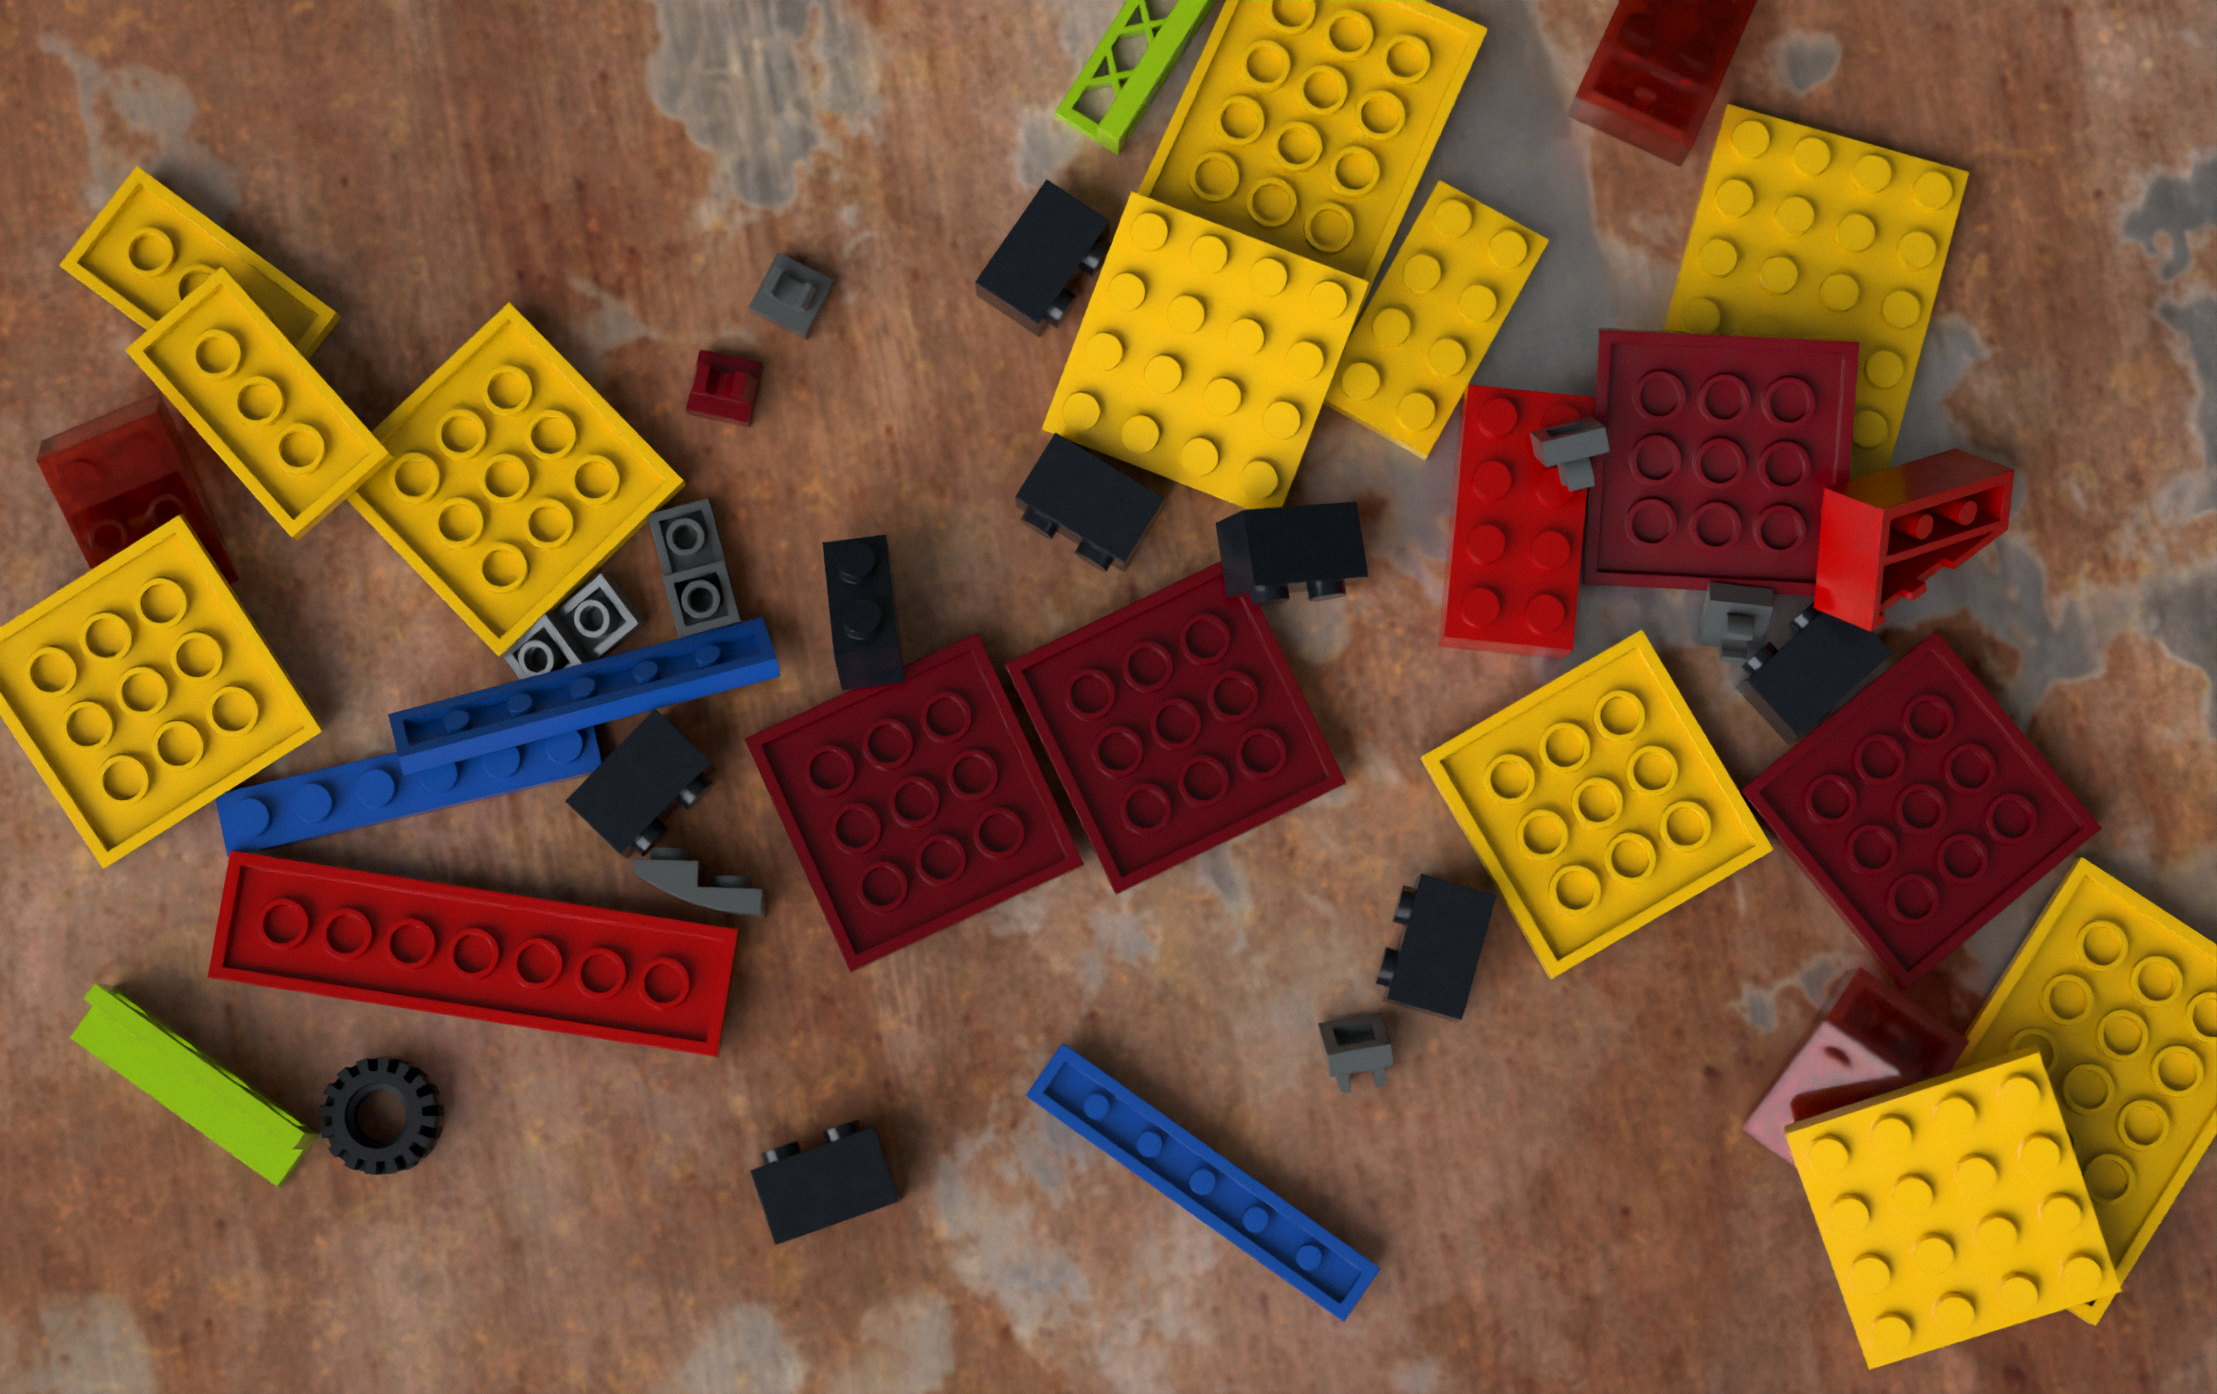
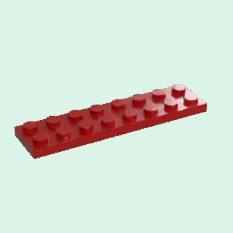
[207,851,740,1058]

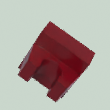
[686,349,763,428]

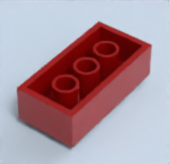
[1438,384,1595,659]

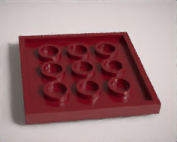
[1582,327,1859,596]
[1005,561,1346,896]
[1739,630,2102,991]
[745,633,1084,973]

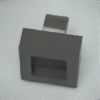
[749,252,835,340]
[1530,416,1610,492]
[1698,582,1774,664]
[1318,1012,1394,1093]

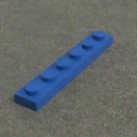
[388,617,780,775]
[215,725,604,857]
[1025,1043,1381,1322]

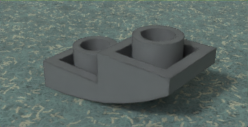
[648,498,741,638]
[504,572,648,680]
[633,848,767,918]

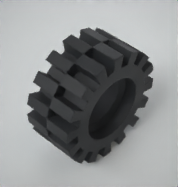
[319,1057,444,1175]

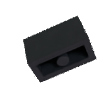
[975,179,1111,337]
[1015,433,1164,572]
[1215,501,1368,606]
[822,534,905,691]
[1736,601,1893,744]
[565,709,717,859]
[1375,874,1496,1022]
[750,1119,902,1245]

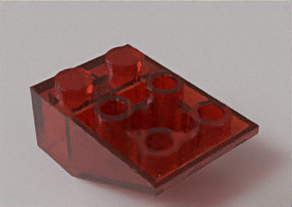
[1566,0,1757,167]
[36,392,239,584]
[1740,967,1970,1169]

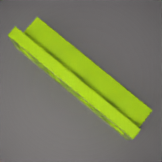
[1055,0,1218,156]
[69,983,320,1187]

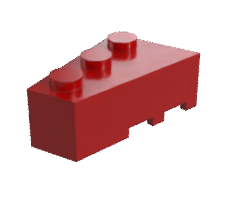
[1814,448,2015,632]

